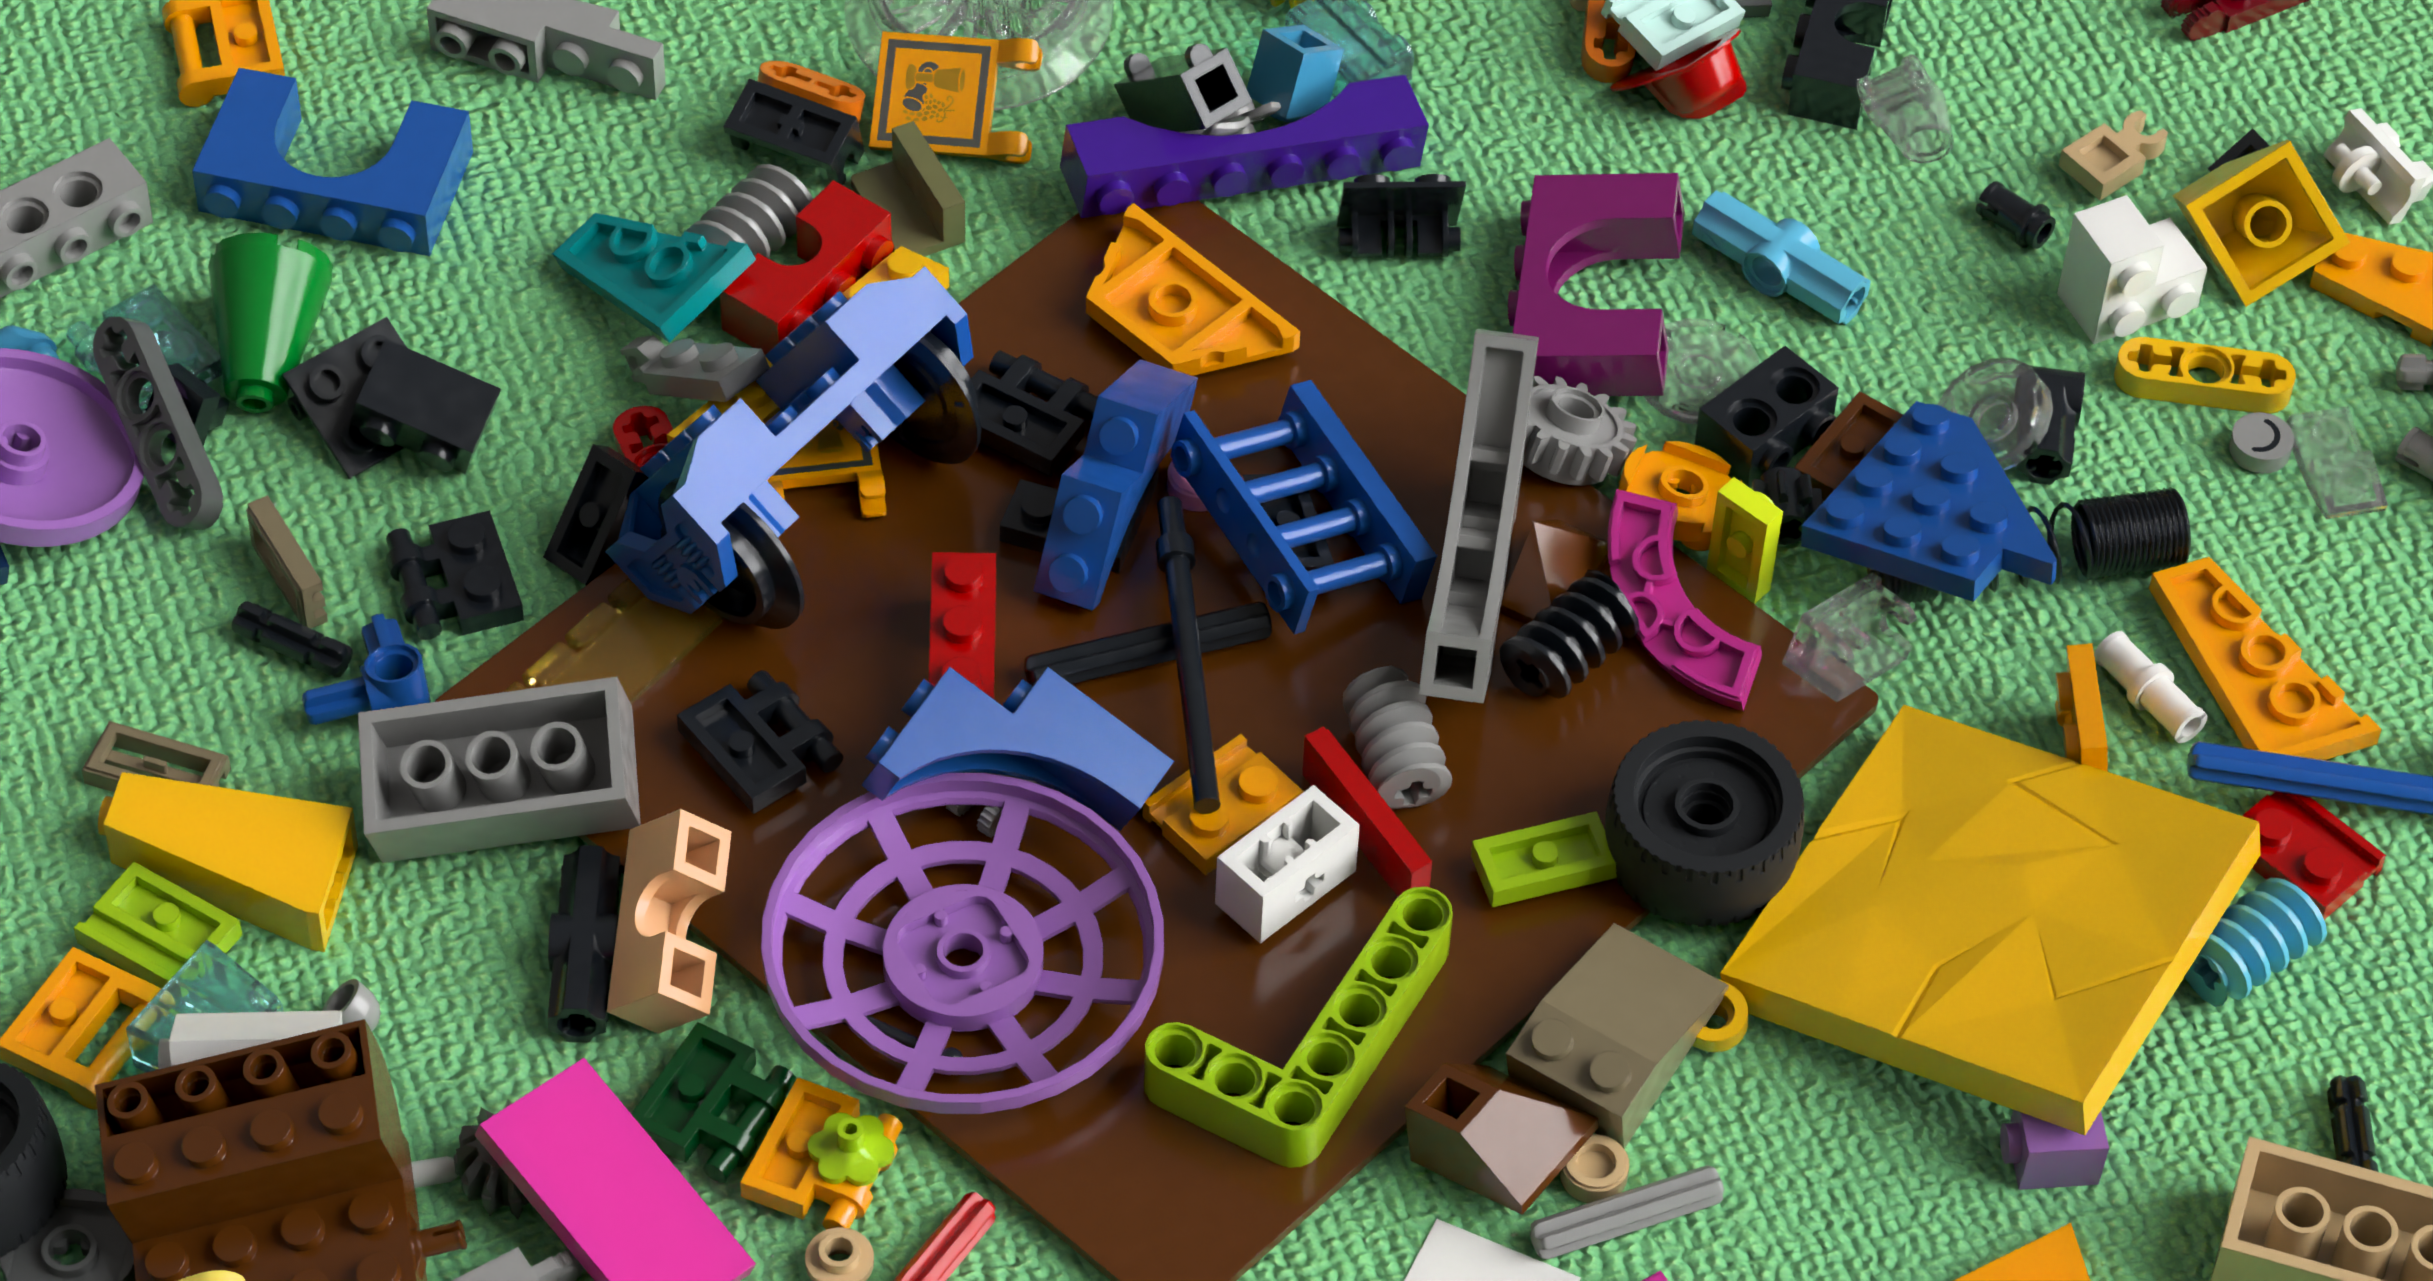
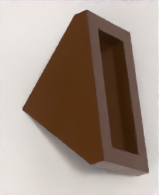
[1500,519,1608,624]

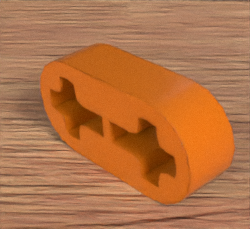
[1581,0,1636,83]
[757,61,866,124]

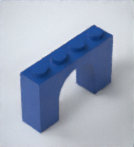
[192,68,473,256]

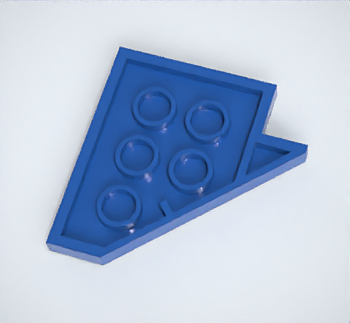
[1801,401,2057,602]

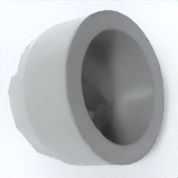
[322,979,381,1031]

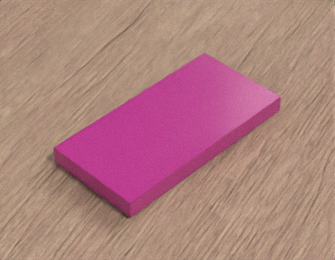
[475,1058,756,1281]

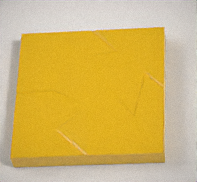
[1720,705,2261,1135]

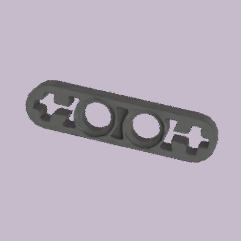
[93,316,223,530]

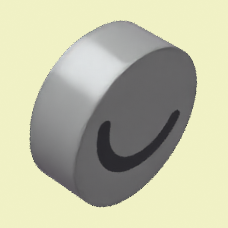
[2229,412,2294,474]

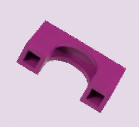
[1508,173,1685,396]

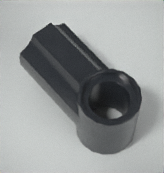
[2015,365,2085,485]

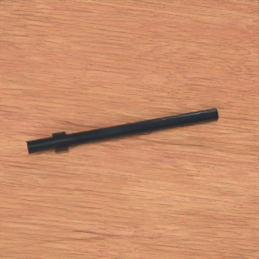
[1155,496,1220,814]

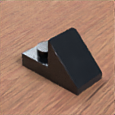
[543,444,648,585]

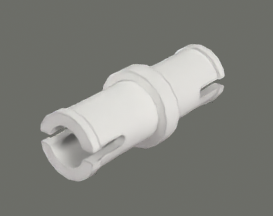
[2094,631,2208,743]

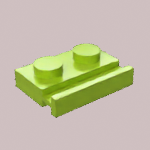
[74,861,242,1002]

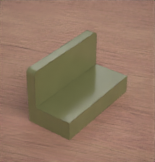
[851,121,965,257]

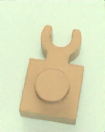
[2059,110,2168,201]

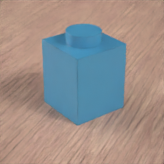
[1247,24,1344,122]

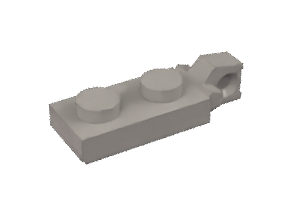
[620,335,770,402]

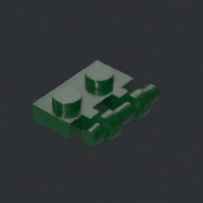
[631,1022,796,1183]

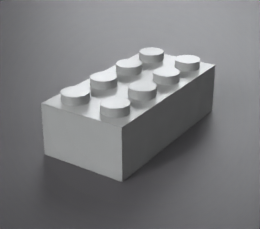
[358,677,641,863]

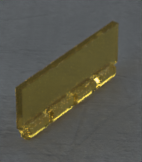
[504,577,723,706]

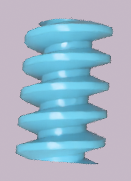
[2185,878,2327,1007]

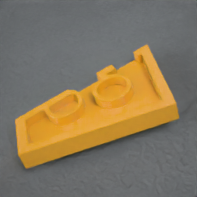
[2309,233,2433,347]

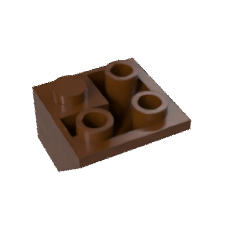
[1404,1063,1599,1215]

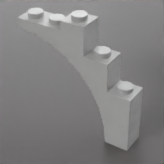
[1418,329,1539,703]

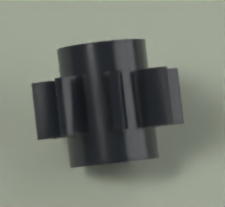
[1752,467,1823,545]

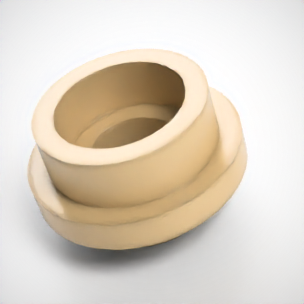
[805,1227,874,1281]

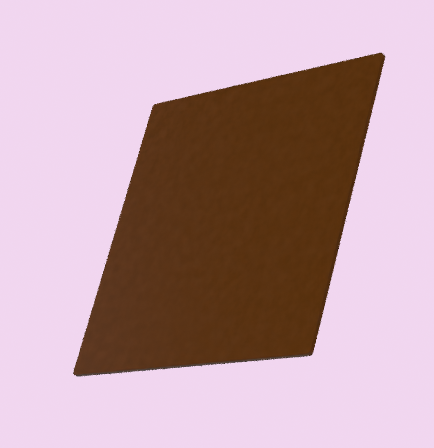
[435,200,1879,1281]

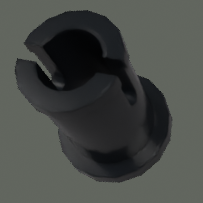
[1976,181,2056,249]

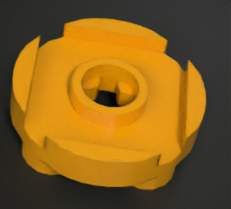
[1618,441,1743,551]

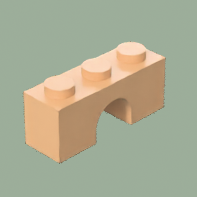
[607,809,732,1034]

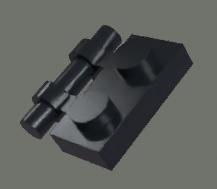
[971,350,1098,477]
[386,510,524,640]
[677,670,844,814]

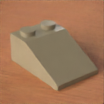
[1506,923,1729,1149]

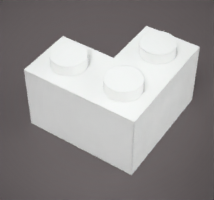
[2057,195,2207,344]

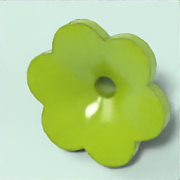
[808,1112,894,1187]

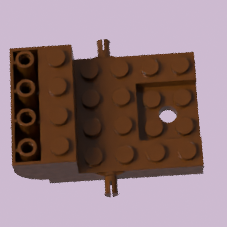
[95,1019,467,1281]

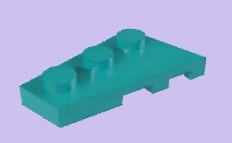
[552,213,756,343]

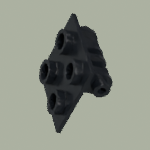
[1337,174,1466,258]
[282,317,407,479]

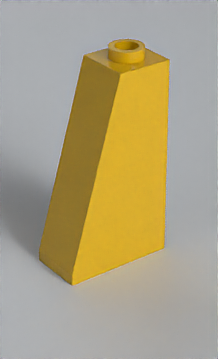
[98,772,358,952]

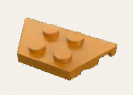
[1086,203,1300,376]

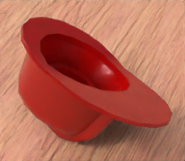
[1610,28,1747,119]

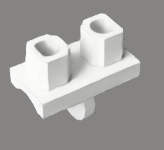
[2323,108,2433,225]

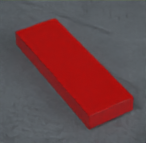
[1302,726,1432,897]

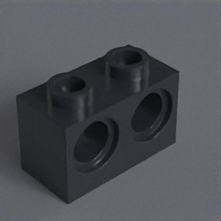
[1694,346,1839,488]

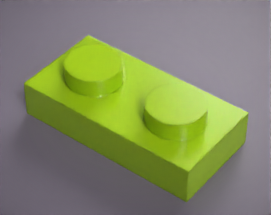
[1471,811,1617,908]

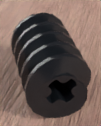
[1499,569,1640,699]

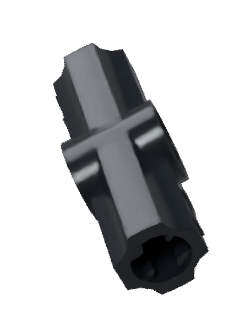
[547,845,621,1042]

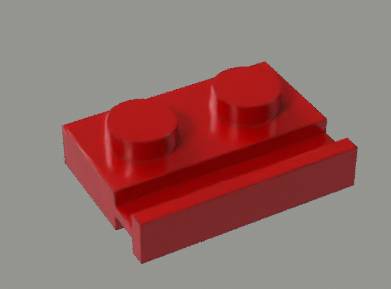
[2242,792,2386,920]

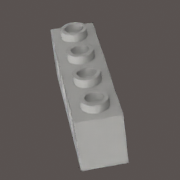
[0,138,153,298]

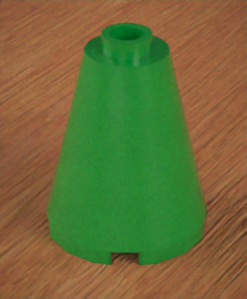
[208,232,333,413]

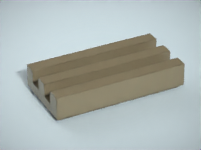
[246,495,328,629]
[82,721,231,792]

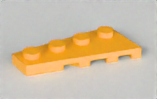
[2149,557,2382,760]

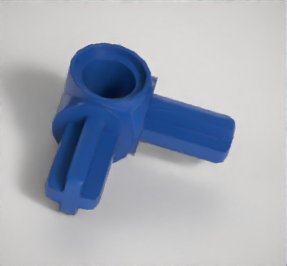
[302,614,431,725]

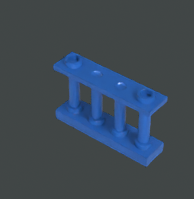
[1170,380,1437,635]

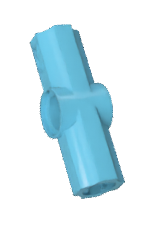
[1692,190,1871,325]

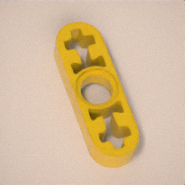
[2114,337,2296,414]

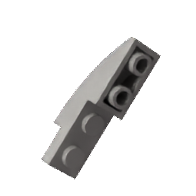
[427,0,666,100]

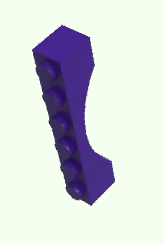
[1060,75,1429,218]

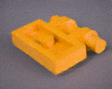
[740,1077,903,1230]

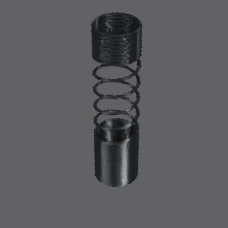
[1866,487,2191,608]

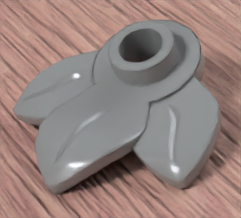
[1180,98,1281,136]

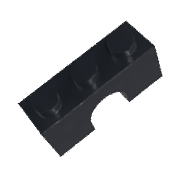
[1781,0,1893,130]

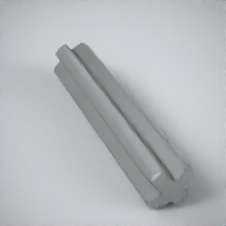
[1530,1165,1724,1259]

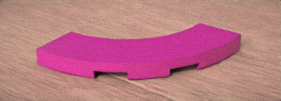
[1608,489,1762,711]

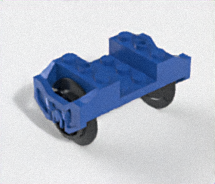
[605,266,981,629]

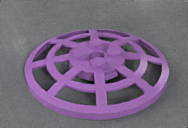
[761,773,1164,1114]

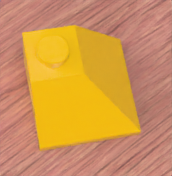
[2172,140,2350,307]

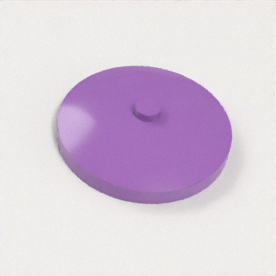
[0,348,144,547]

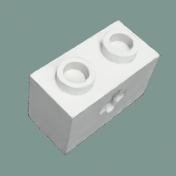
[1215,785,1360,944]

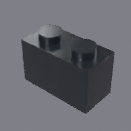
[350,339,501,474]

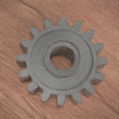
[1523,376,1637,486]

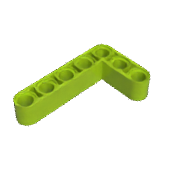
[1144,887,1453,1168]

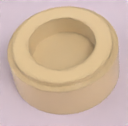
[1560,1134,1629,1203]

